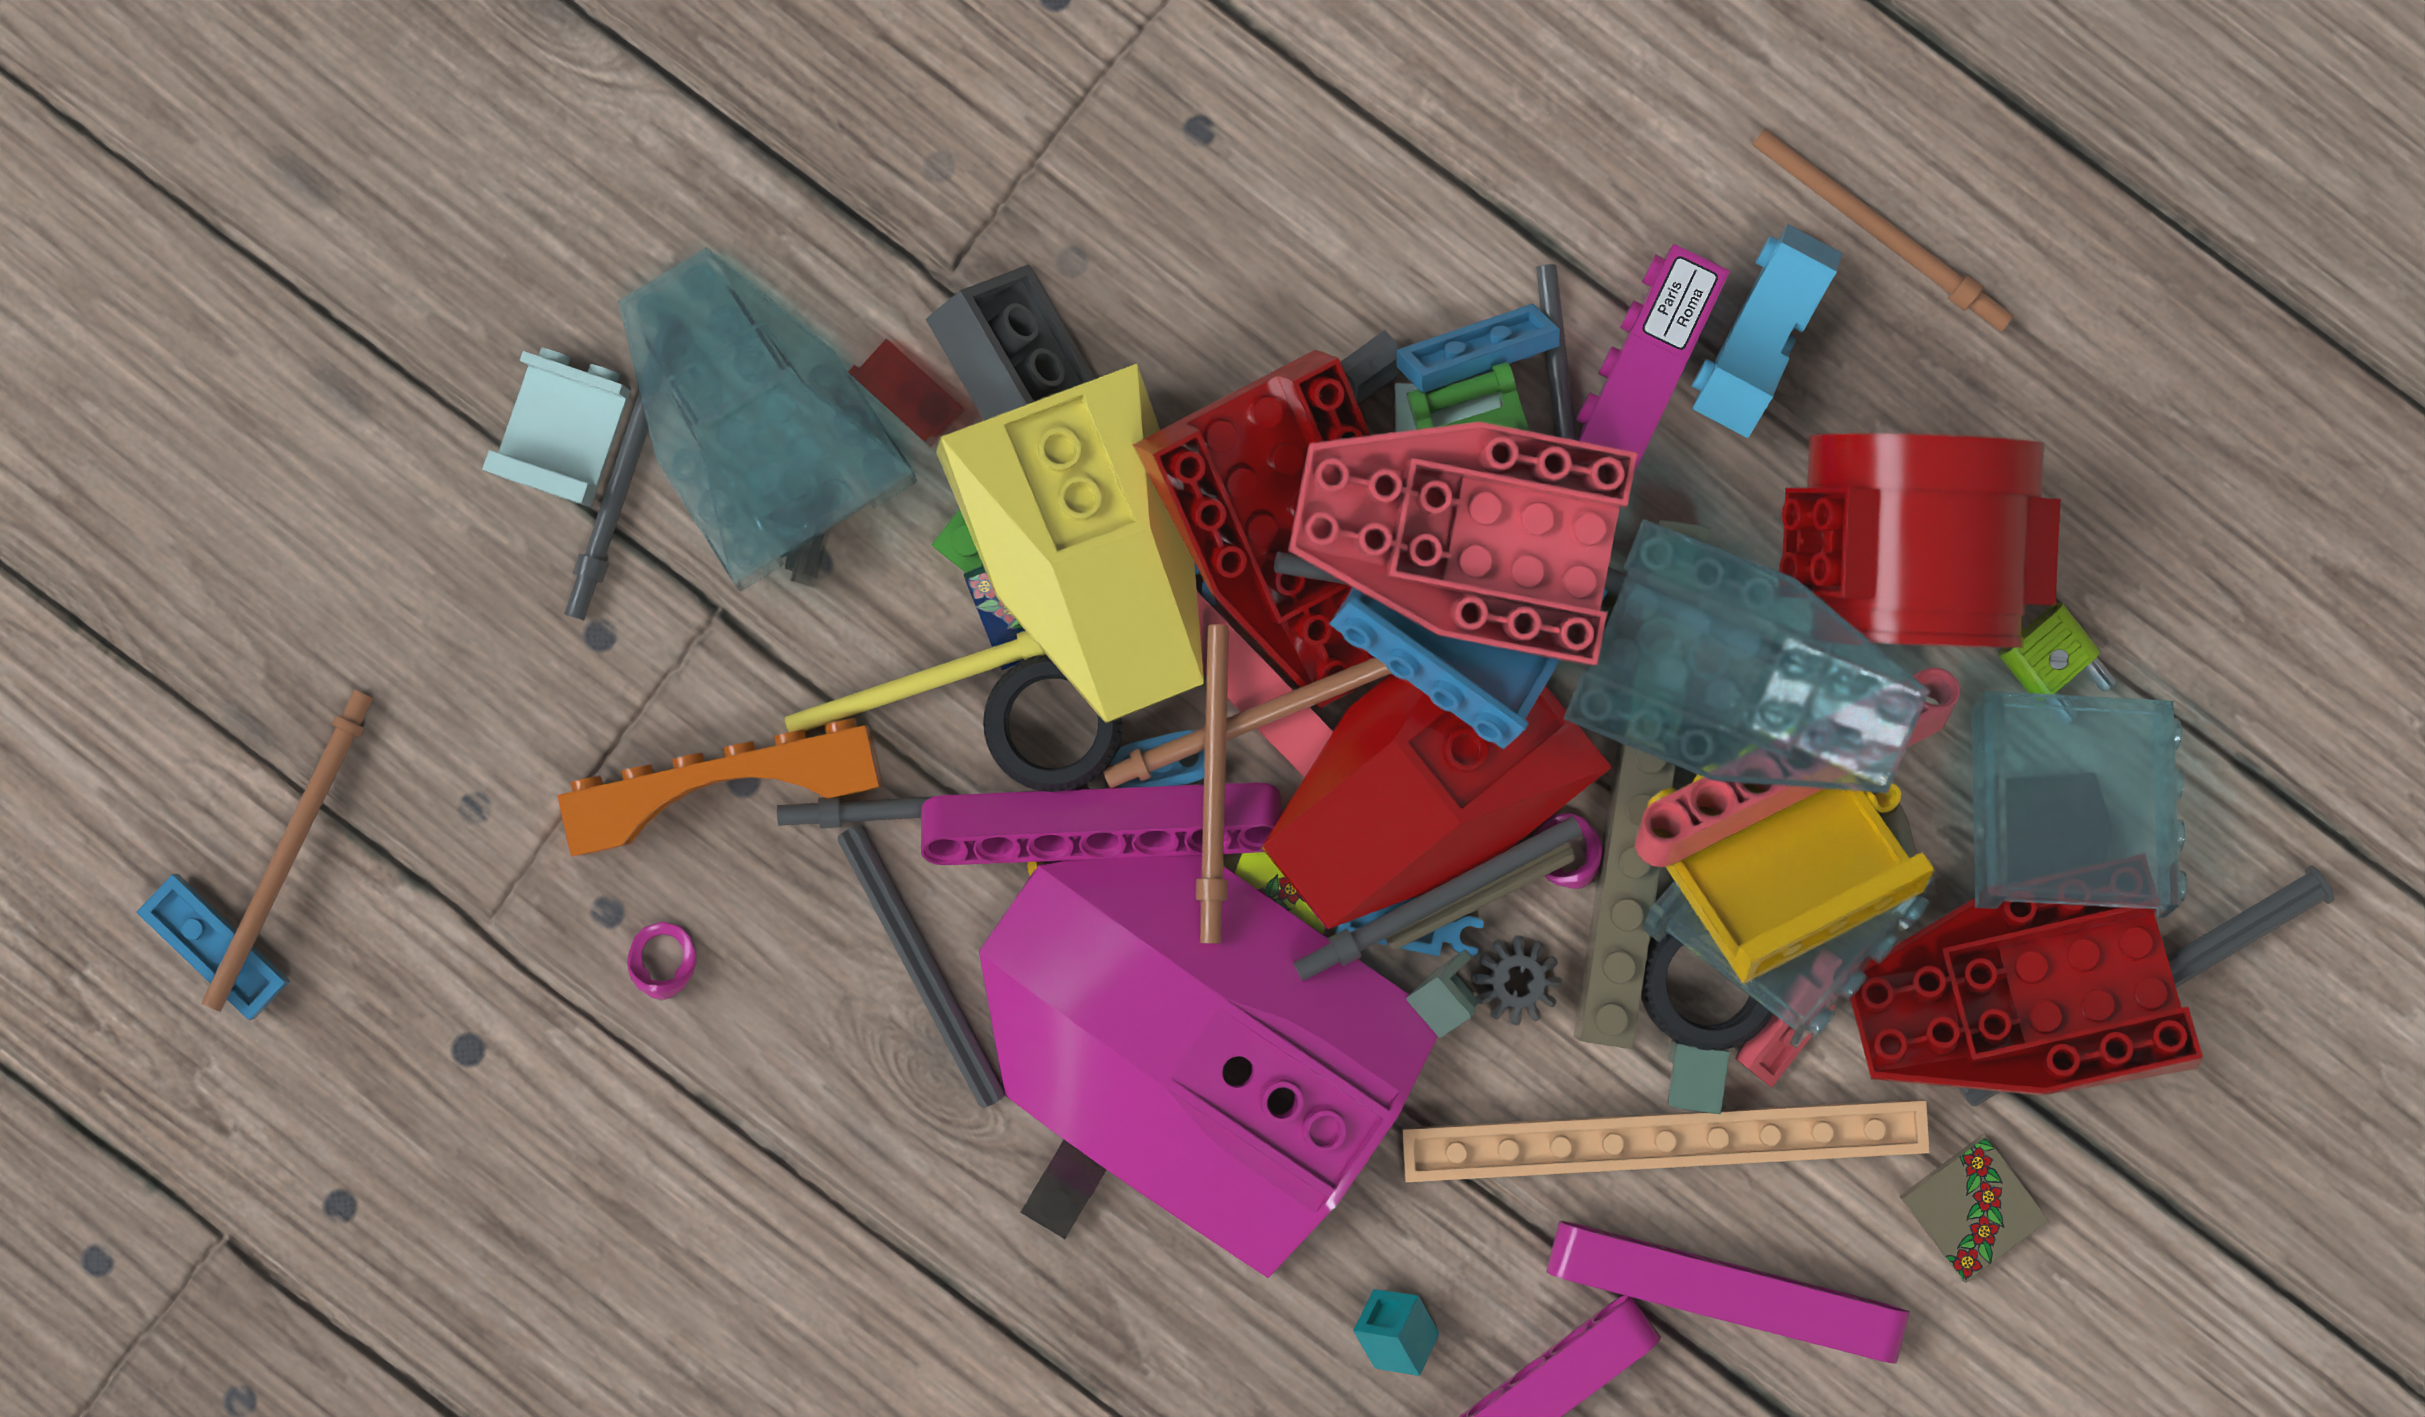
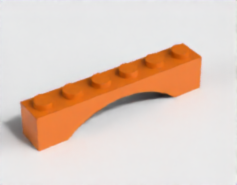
[557,718,884,857]

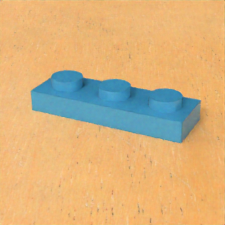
[1396,304,1560,393]
[136,874,291,1020]

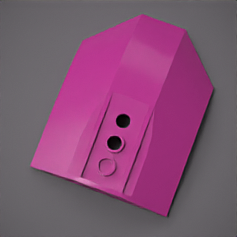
[979,855,1438,1278]

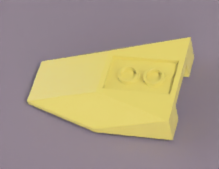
[936,364,1204,723]

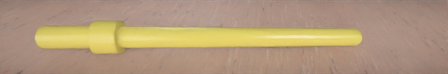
[785,631,1045,732]

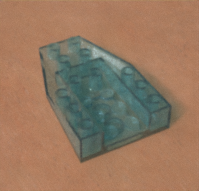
[618,247,917,592]
[1563,519,1930,793]

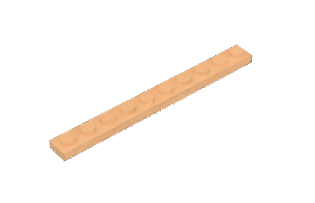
[1402,1099,1930,1182]

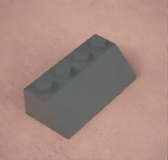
[926,265,1096,421]

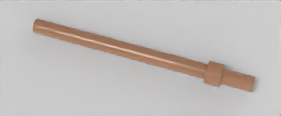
[1752,128,2014,332]
[1196,624,1229,944]

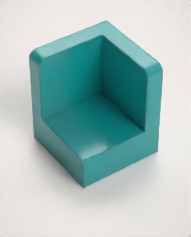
[1353,1289,1439,1376]

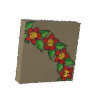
[1899,1134,2049,1283]

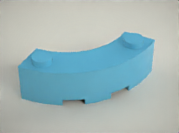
[1691,224,1843,438]

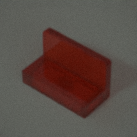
[848,338,964,448]

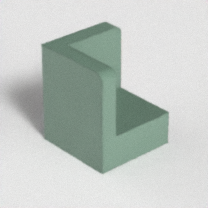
[1406,949,1478,1038]
[1668,1039,1730,1114]

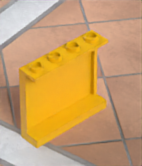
[1647,716,1935,984]

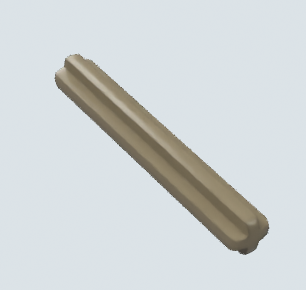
[1385,842,1575,949]

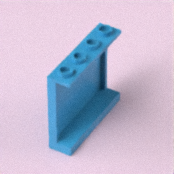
[1329,588,1608,749]

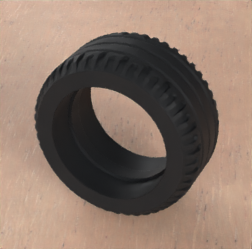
[983,654,1122,792]
[1641,912,1782,1051]

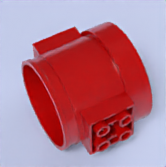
[1779,433,2061,648]

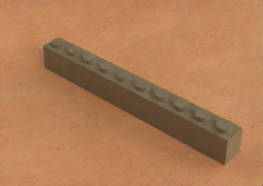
[1574,520,1711,1049]

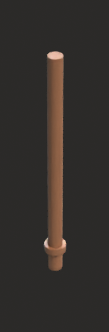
[1103,657,1391,788]
[201,689,374,1012]

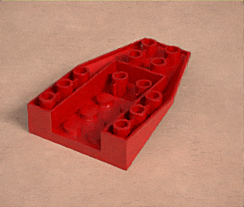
[1133,350,1374,708]
[1261,673,1612,930]
[1844,854,2203,1095]

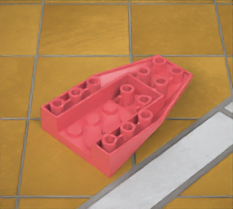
[1289,422,1637,666]

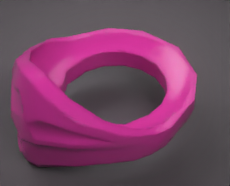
[1535,813,1603,889]
[627,922,697,1001]

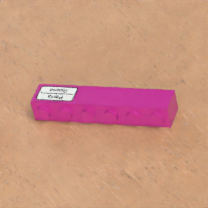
[1567,244,1730,475]

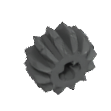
[1472,935,1562,1025]

